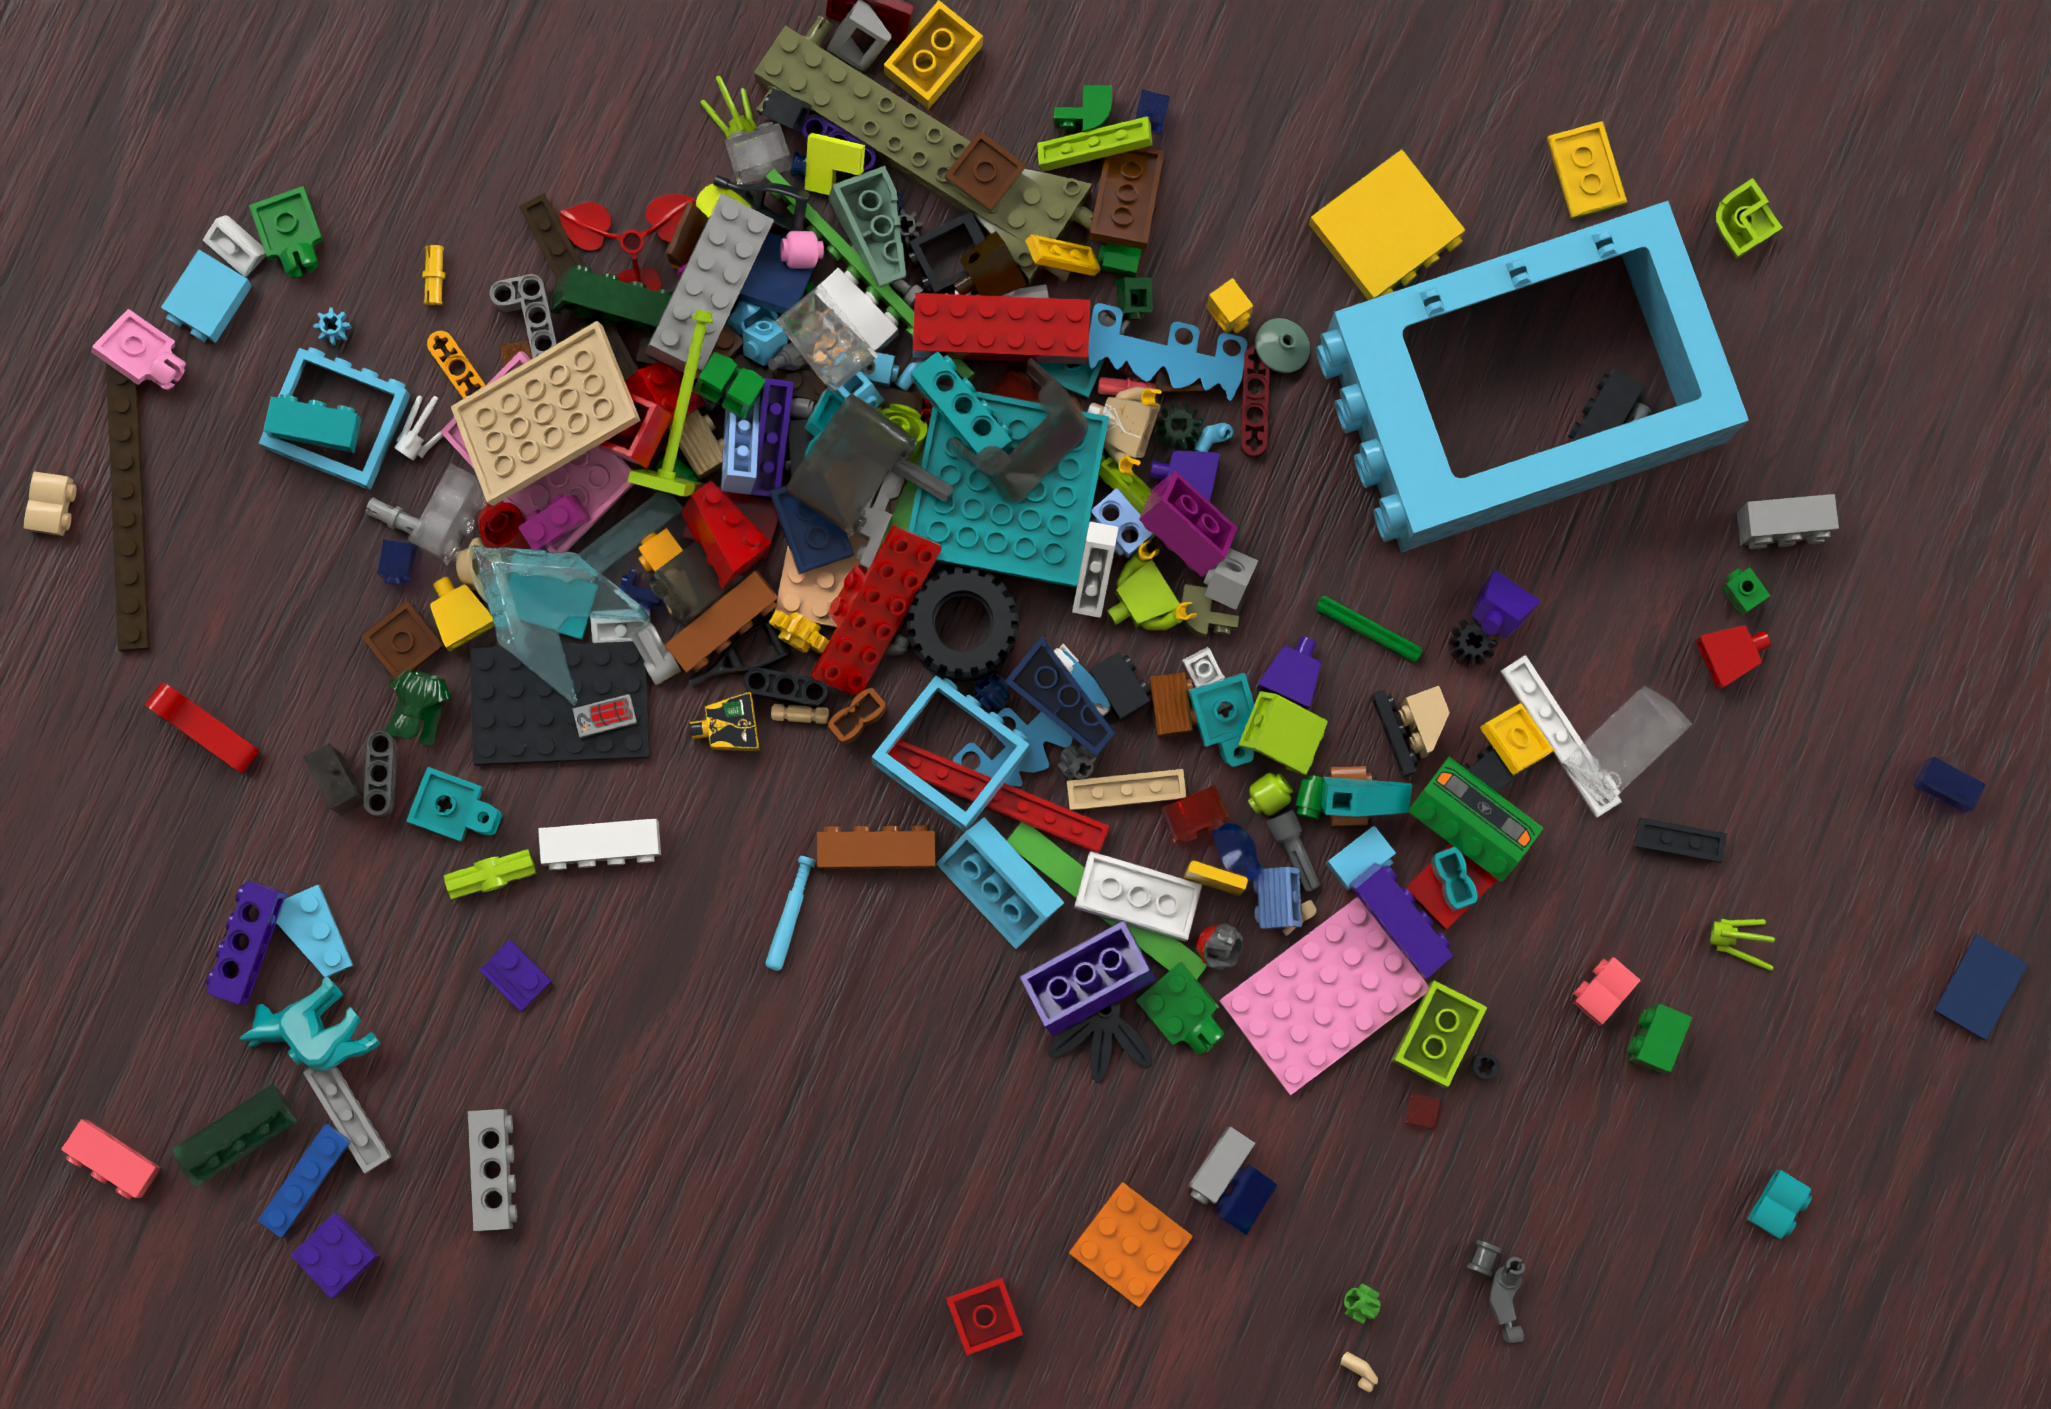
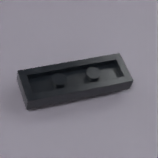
[1371,690,1418,778]
[1634,817,1727,863]

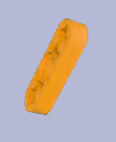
[427,331,486,399]

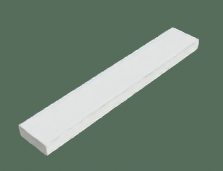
[1500,655,1622,818]

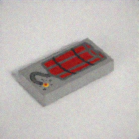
[573,694,637,738]

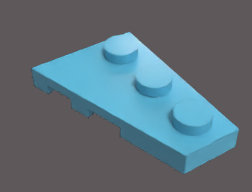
[277,885,354,977]

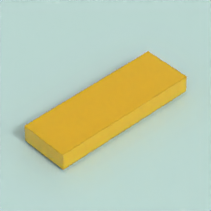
[1025,234,1101,276]

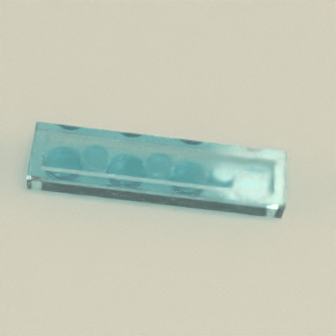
[573,491,683,582]

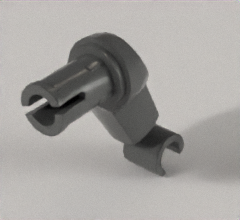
[1488,1257,1525,1343]

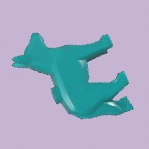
[240,977,381,1072]

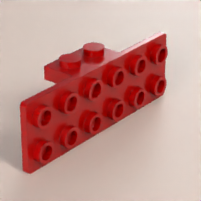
[811,525,942,696]

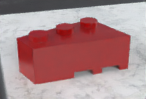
[681,481,771,589]

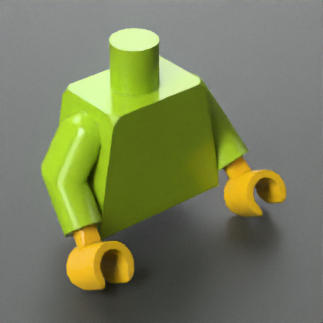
[1107,540,1197,630]

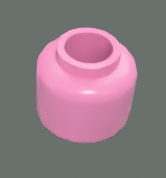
[780,231,824,269]

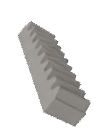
[303,1066,392,1174]

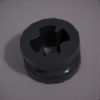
[1472,1053,1500,1080]

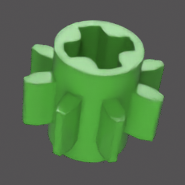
[1344,1284,1381,1324]

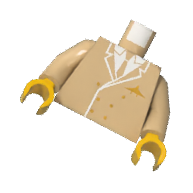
[1088,387,1161,476]

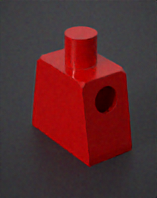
[1695,625,1771,691]

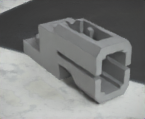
[848,459,905,571]

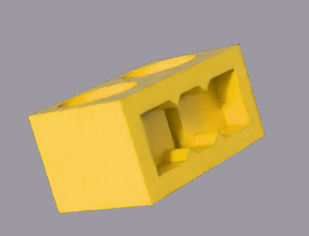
[1206,278,1253,334]

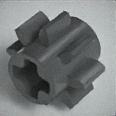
[899,209,923,247]
[1058,745,1096,781]

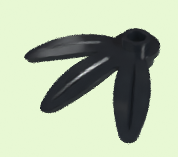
[1048,1002,1152,1082]

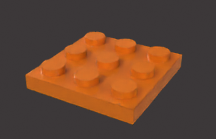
[1068,1182,1193,1308]

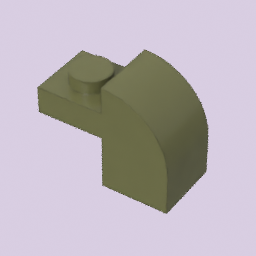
[1181,584,1239,638]

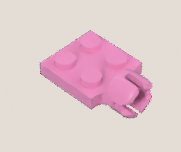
[91,309,186,390]

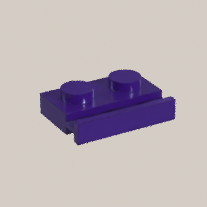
[479,940,552,1012]

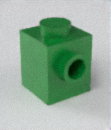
[1721,567,1770,616]

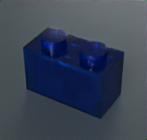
[1913,757,1986,813]

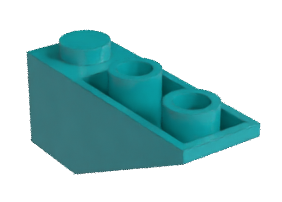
[1321,777,1412,817]

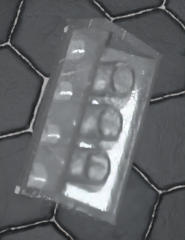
[1562,685,1692,806]

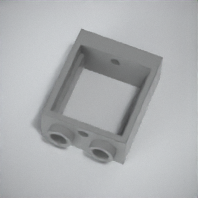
[1188,1126,1255,1205]

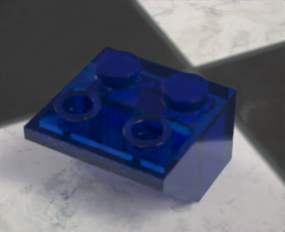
[1214,1165,1278,1235]

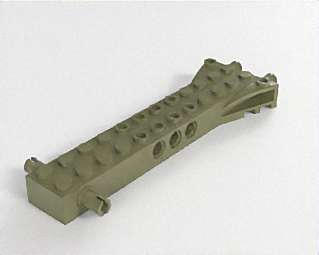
[754,16,1094,287]

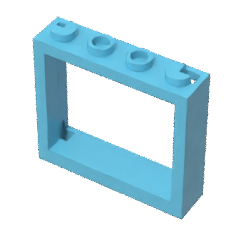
[259,347,411,491]
[872,676,1030,832]

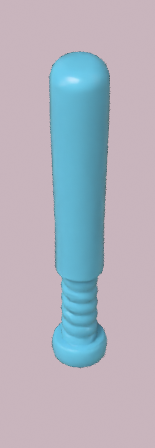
[765,856,816,971]

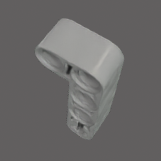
[490,274,558,358]

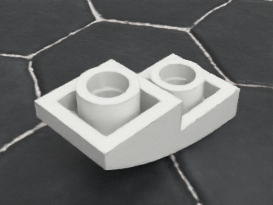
[1182,647,1230,712]

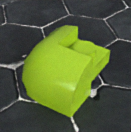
[1716,178,1783,259]

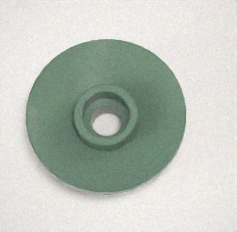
[1255,318,1310,373]

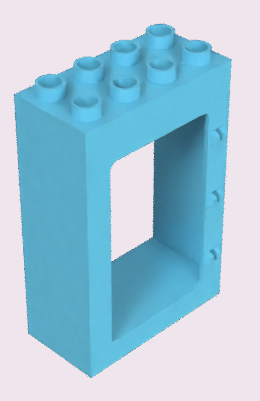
[1316,201,1749,552]

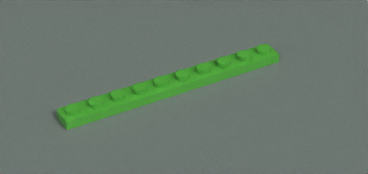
[766,169,974,382]

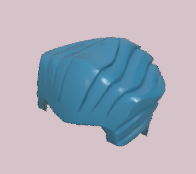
[727,300,779,339]

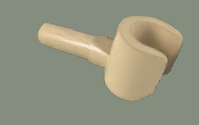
[1282,900,1317,936]

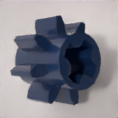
[974,673,1010,711]

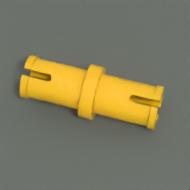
[422,245,445,305]

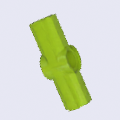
[444,849,537,900]

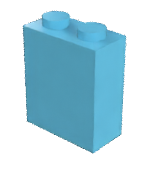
[161,250,253,343]

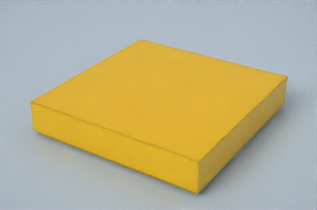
[1480,703,1554,776]

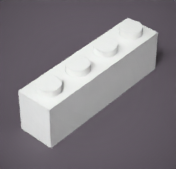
[538,819,661,870]

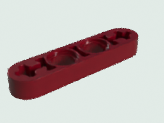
[1240,345,1270,458]

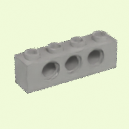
[468,1109,517,1231]

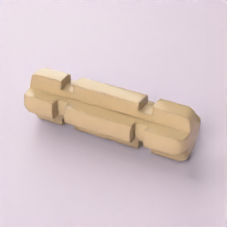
[771,704,829,724]

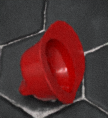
[478,501,529,564]

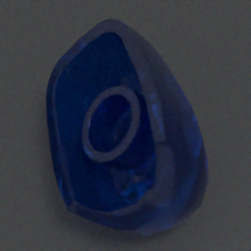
[1212,822,1264,881]

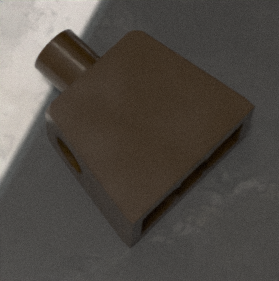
[952,231,1027,296]

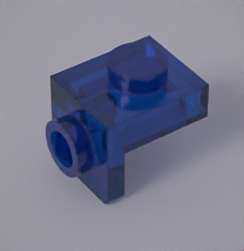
[620,568,663,610]

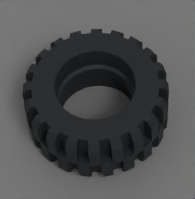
[907,567,1018,682]

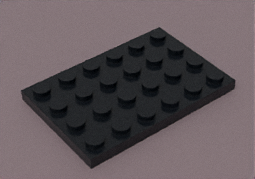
[470,641,650,765]

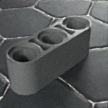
[364,731,398,818]

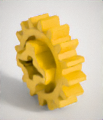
[769,610,829,654]

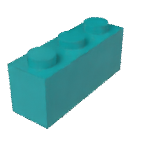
[263,394,362,453]

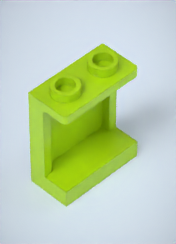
[1238,691,1328,775]

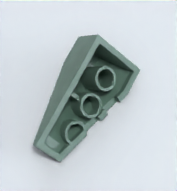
[828,166,906,288]

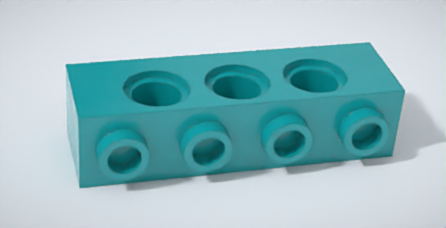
[910,351,1013,468]

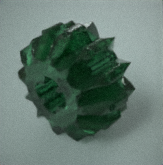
[1154,402,1203,451]

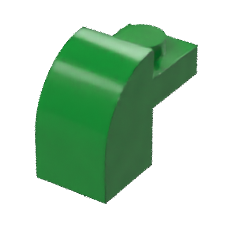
[1054,85,1112,132]

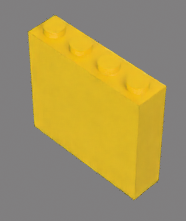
[1309,149,1465,300]

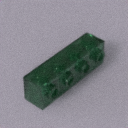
[173,1083,297,1188]

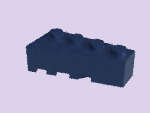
[1005,636,1116,756]

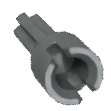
[1267,810,1320,892]

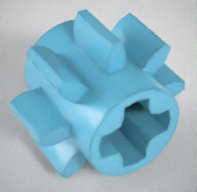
[313,307,352,346]

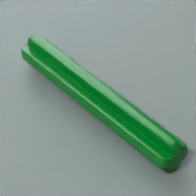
[1316,596,1423,662]

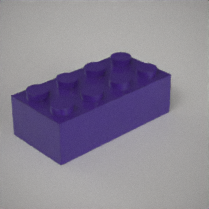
[1020,921,1156,1036]

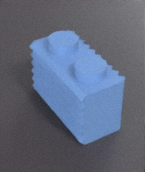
[1253,867,1302,929]

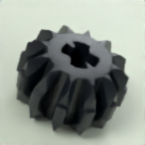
[1448,617,1498,667]

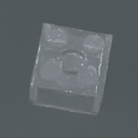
[724,122,793,184]

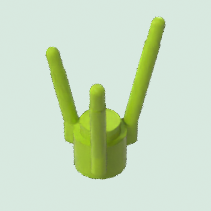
[700,76,757,145]
[1710,919,1775,971]

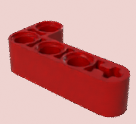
[144,681,260,774]

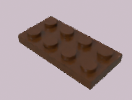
[1089,147,1164,250]

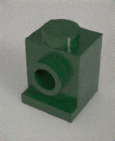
[1114,277,1153,320]

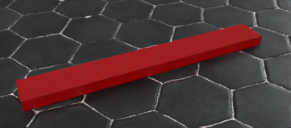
[888,740,1110,854]

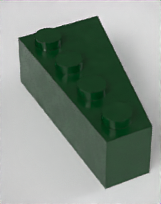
[550,265,673,334]

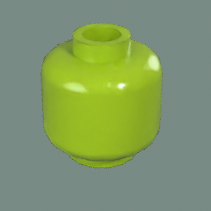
[1248,773,1293,816]

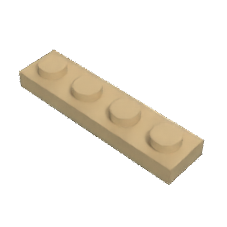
[1067,769,1186,811]

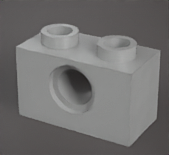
[1203,548,1258,610]

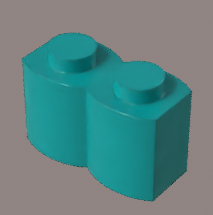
[1431,847,1477,912]
[1747,1170,1812,1240]

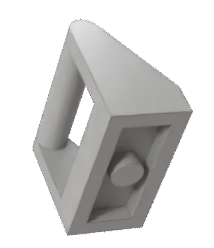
[827,0,891,71]

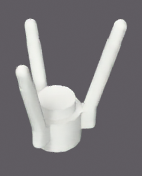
[394,395,444,461]

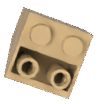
[1398,686,1450,759]

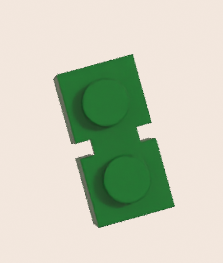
[694,352,766,420]

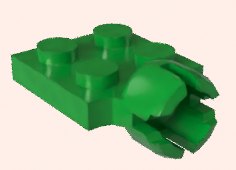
[249,186,324,277]
[1136,962,1224,1055]

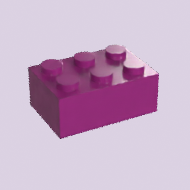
[1139,470,1237,577]

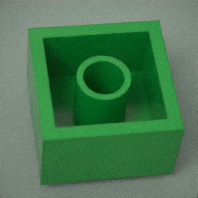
[1627,1004,1692,1074]

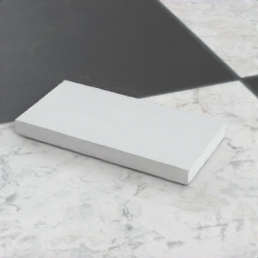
[1074,851,1202,942]

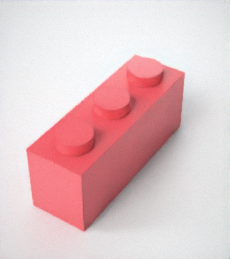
[61,1119,161,1200]

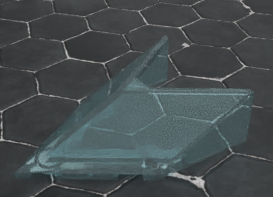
[472,545,650,706]

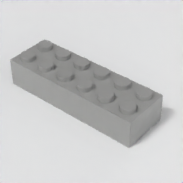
[645,194,774,379]

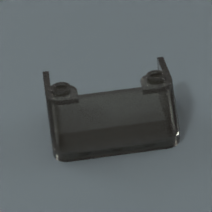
[950,358,1088,505]

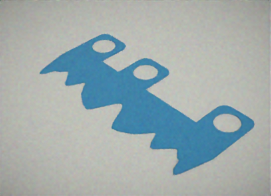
[1088,303,1247,401]
[953,651,1110,787]

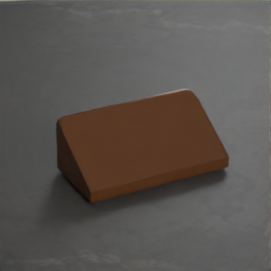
[667,202,709,267]

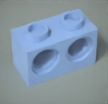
[1090,488,1155,559]

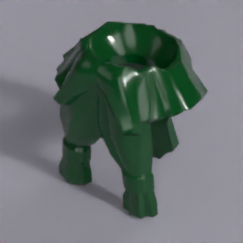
[385,669,453,746]

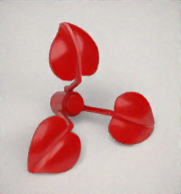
[560,194,696,291]

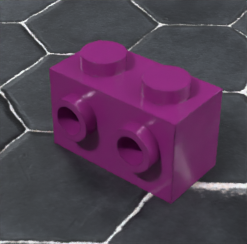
[518,493,591,552]

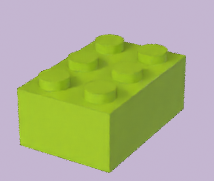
[1392,980,1487,1088]

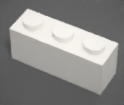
[813,268,899,353]
[1072,522,1118,618]

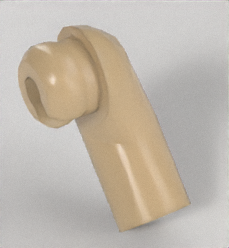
[1340,1352,1378,1392]

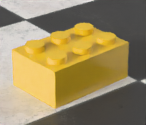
[884,0,983,110]

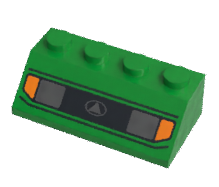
[1408,757,1543,882]

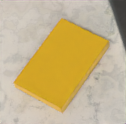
[1547,121,1627,219]
[1184,861,1248,896]

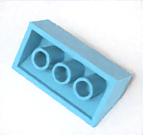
[936,817,1064,949]

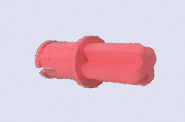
[1098,377,1156,396]

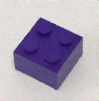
[290,1213,380,1299]

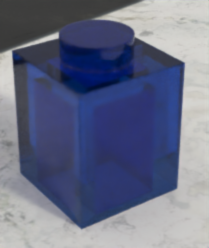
[1135,89,1170,133]
[377,539,416,585]

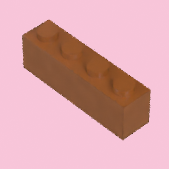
[664,570,778,673]
[817,826,936,870]

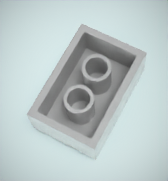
[1737,494,1839,550]

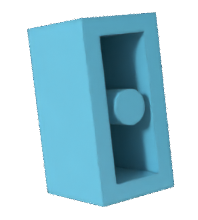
[1325,826,1396,891]

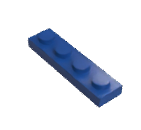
[258,1124,351,1238]

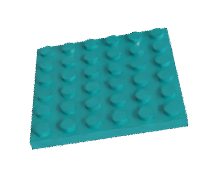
[908,384,1109,588]

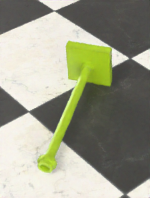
[628,309,714,496]

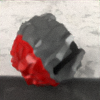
[1197,923,1243,970]

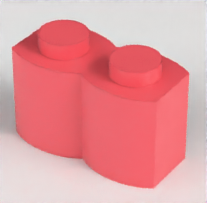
[1573,957,1640,1026]

